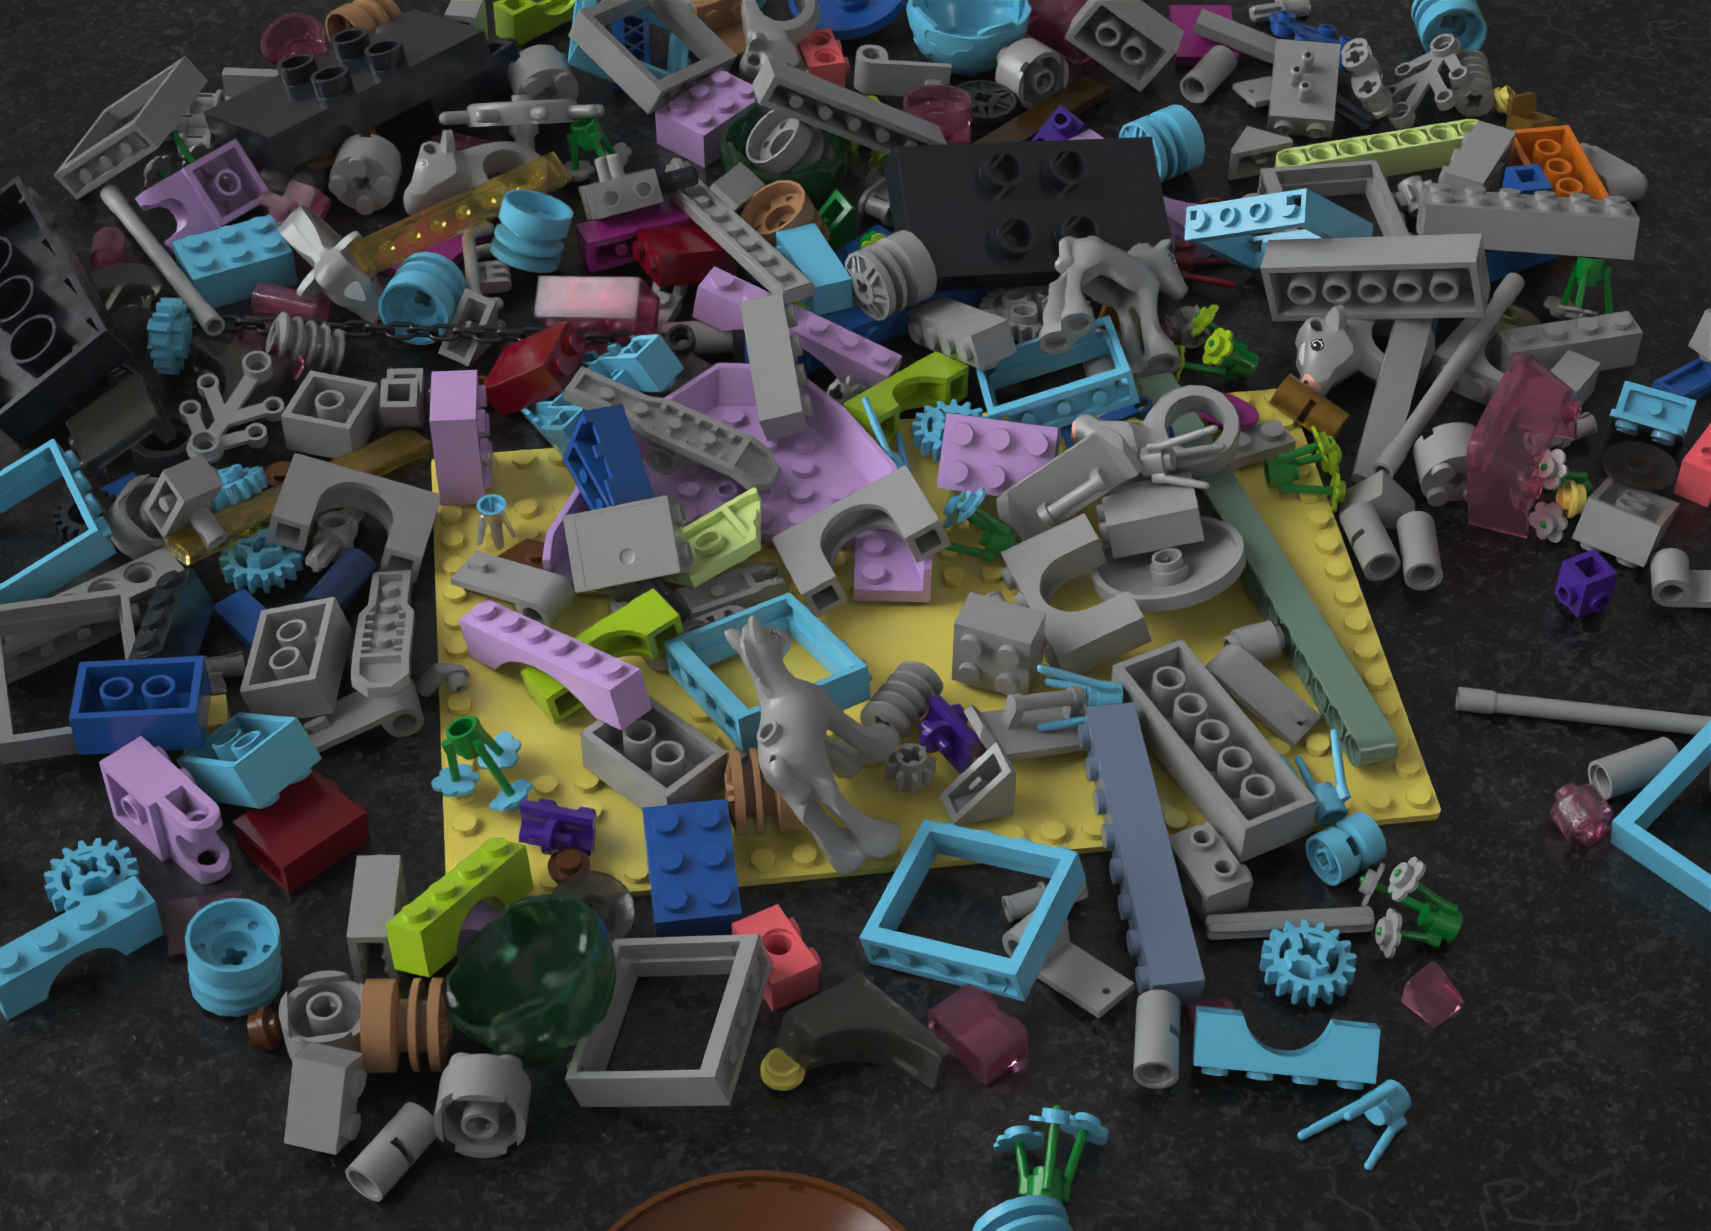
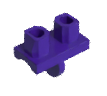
[1031,105,1086,141]
[918,695,987,773]
[519,798,597,857]

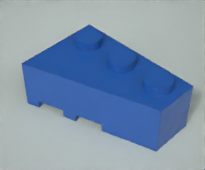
[562,404,655,510]

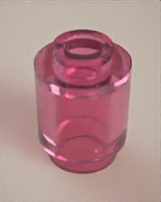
[89,226,127,275]

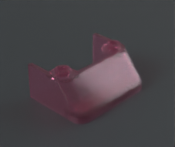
[1466,352,1582,538]

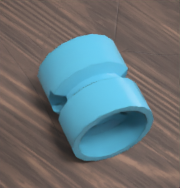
[1305,812,1387,886]

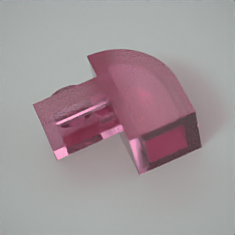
[259,179,332,227]

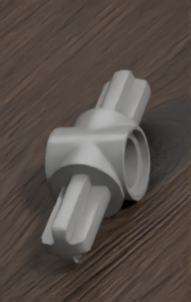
[305,507,365,572]

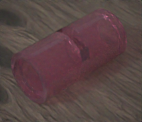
[251,281,330,330]

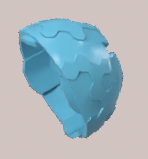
[907,0,1031,77]

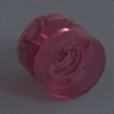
[903,84,972,145]

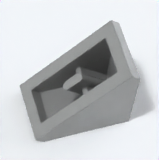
[1228,126,1293,181]
[709,162,765,217]
[438,288,498,367]
[1339,469,1415,529]
[939,742,1016,827]

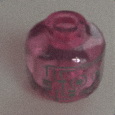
[1550,782,1614,846]

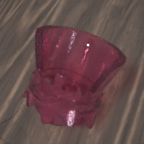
[261,12,330,67]

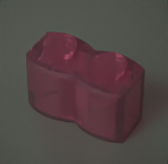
[928,984,1028,1085]

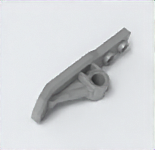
[563,366,779,491]
[351,570,415,699]

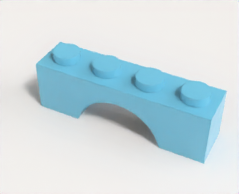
[0,876,164,1020]
[1192,1006,1381,1090]

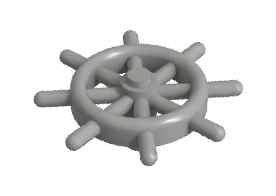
[439,94,605,151]

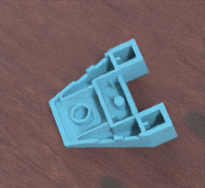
[519,334,684,456]

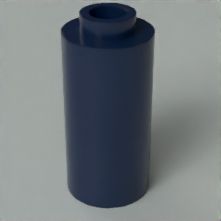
[302,548,377,612]

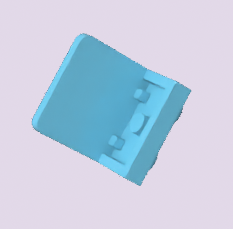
[1609,380,1697,447]

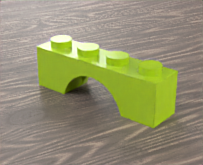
[493,0,599,47]
[843,351,969,446]
[521,588,685,724]
[385,838,534,978]

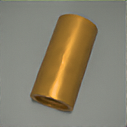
[1270,374,1350,439]

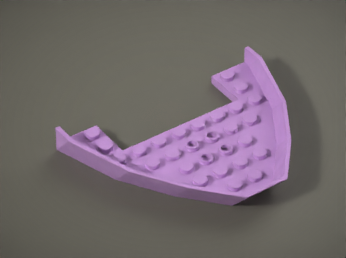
[542,363,932,602]

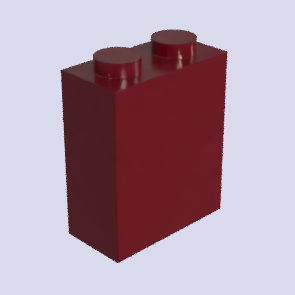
[633,224,738,287]
[484,321,589,417]
[232,768,370,895]

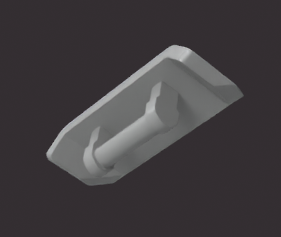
[996,426,1144,544]
[964,685,1087,761]

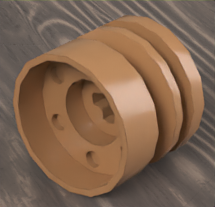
[325,0,402,47]
[741,180,830,247]
[724,748,808,837]
[360,978,454,1073]

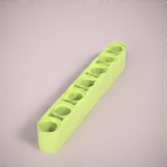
[1275,119,1479,177]

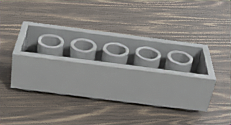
[1416,183,1640,260]
[1261,233,1490,321]
[1111,639,1317,863]

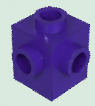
[1555,549,1618,618]

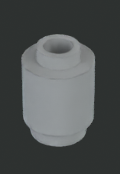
[1223,620,1285,663]

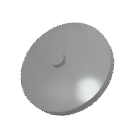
[1091,516,1246,612]

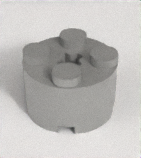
[995,38,1069,109]
[507,45,579,101]
[328,134,403,215]
[1412,422,1495,507]
[106,474,192,560]
[279,970,364,1067]
[433,1053,532,1158]

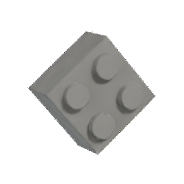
[281,370,382,462]
[952,592,1046,696]

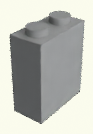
[1096,471,1205,559]
[346,854,409,986]

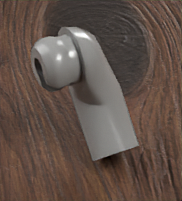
[415,663,470,697]

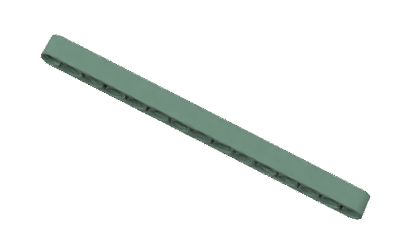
[1134,372,1398,768]

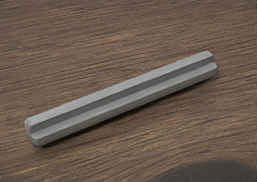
[1204,906,1375,940]

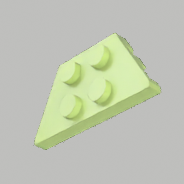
[664,487,762,588]

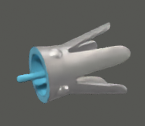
[476,494,516,550]

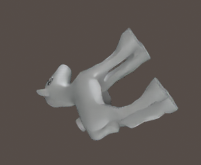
[1039,236,1188,380]
[724,615,901,875]

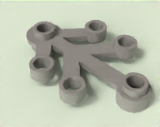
[1386,34,1471,130]
[179,351,285,464]

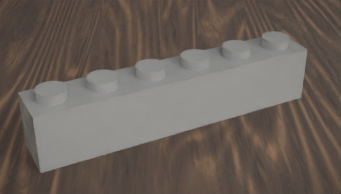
[752,57,947,155]

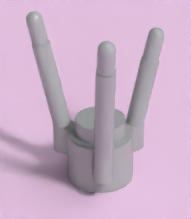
[1139,425,1226,489]

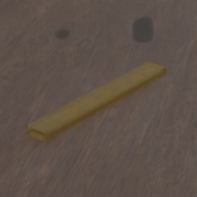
[349,151,572,277]
[163,427,431,566]

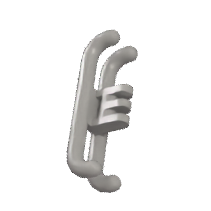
[462,222,512,329]

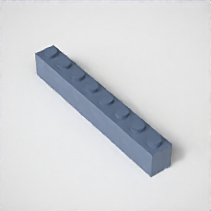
[1078,702,1205,1006]

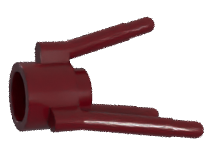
[1173,242,1236,288]

